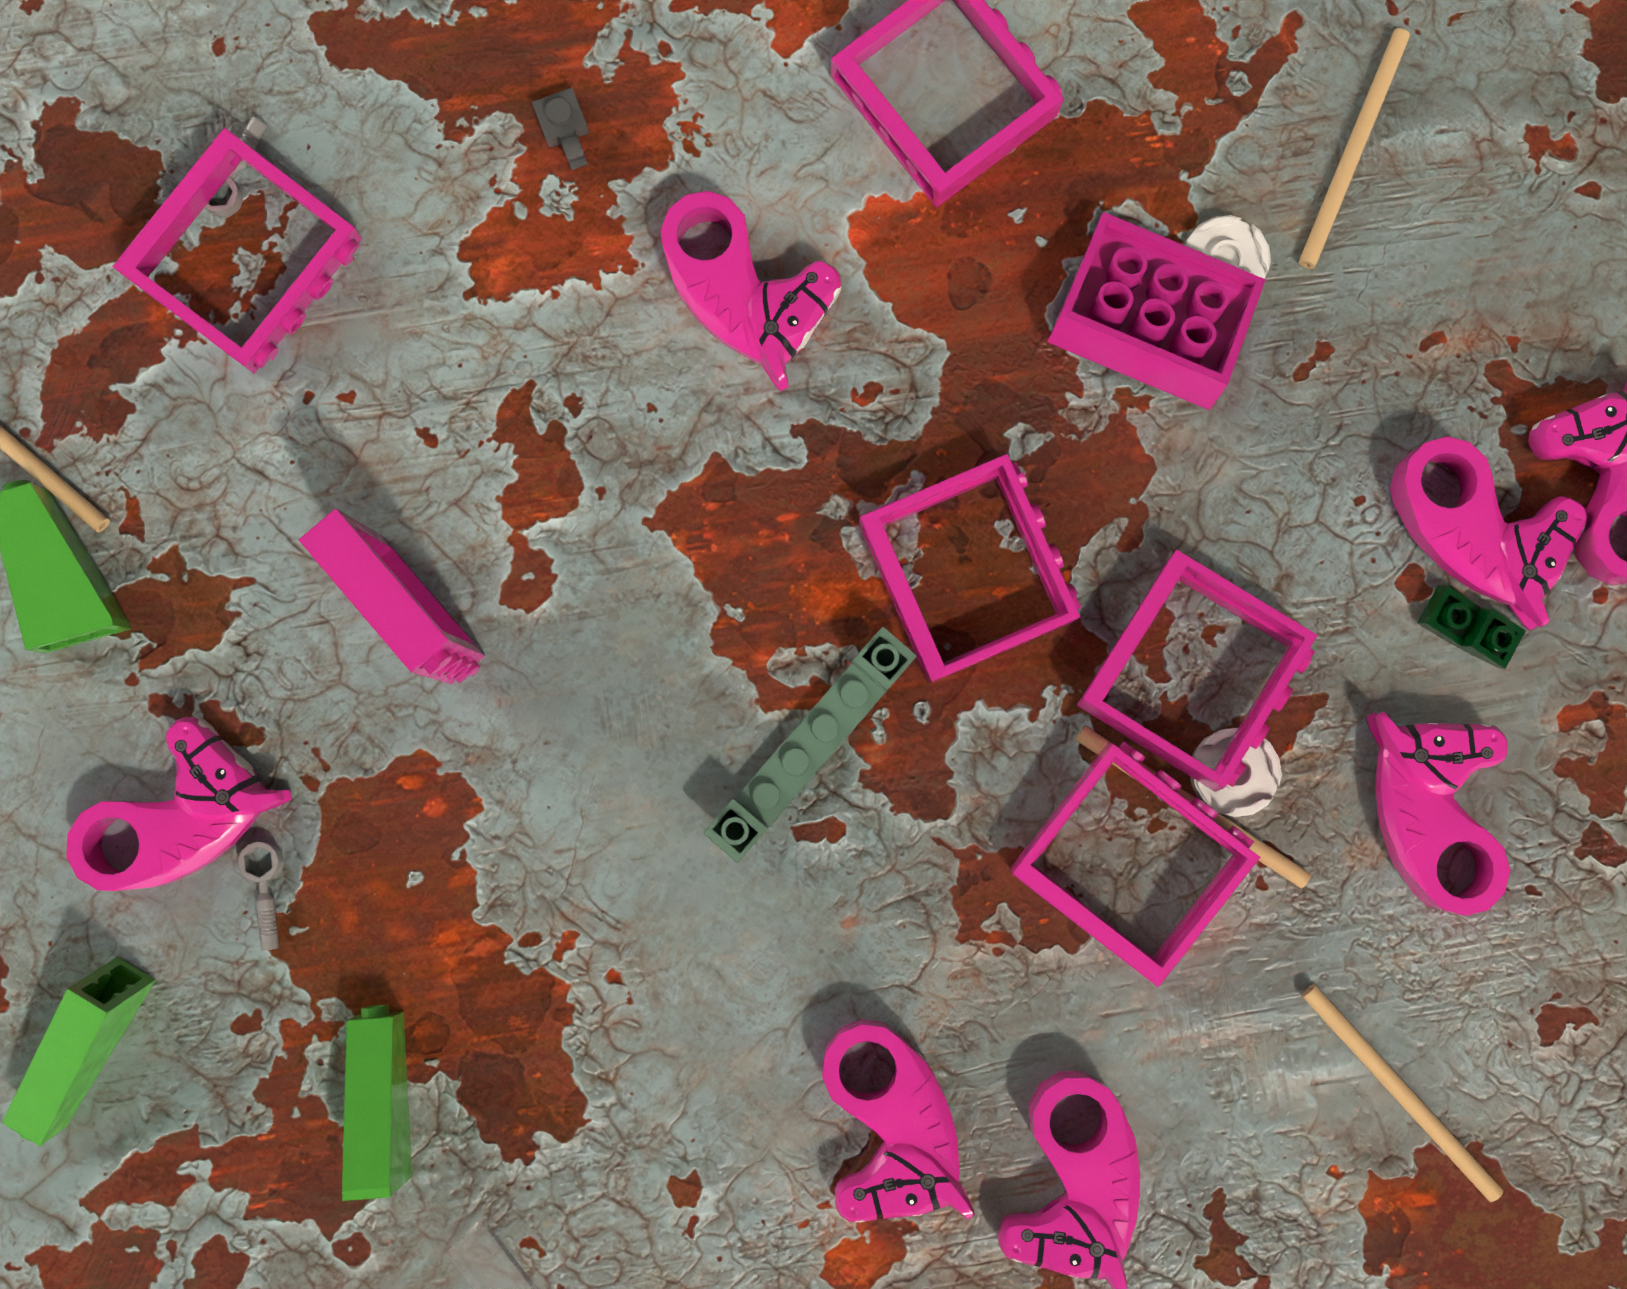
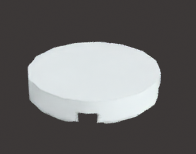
[1185,215,1271,279]
[1190,728,1282,817]

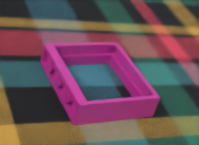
[831,0,1064,208]
[112,128,362,374]
[858,454,1081,684]
[298,508,485,685]
[1077,549,1318,792]
[1010,742,1261,987]

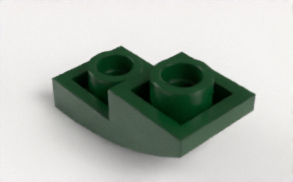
[1417,585,1526,669]

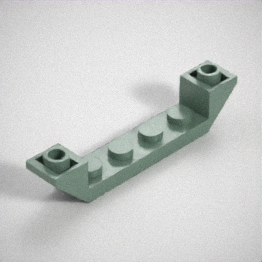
[703,626,917,864]

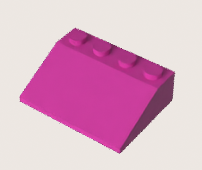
[1047,212,1266,410]

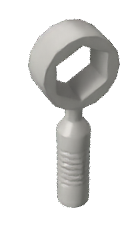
[205,117,267,218]
[238,841,284,951]

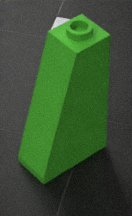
[0,480,131,654]
[2,957,156,1147]
[342,1005,412,1201]

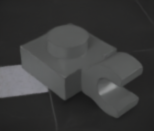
[532,88,590,170]

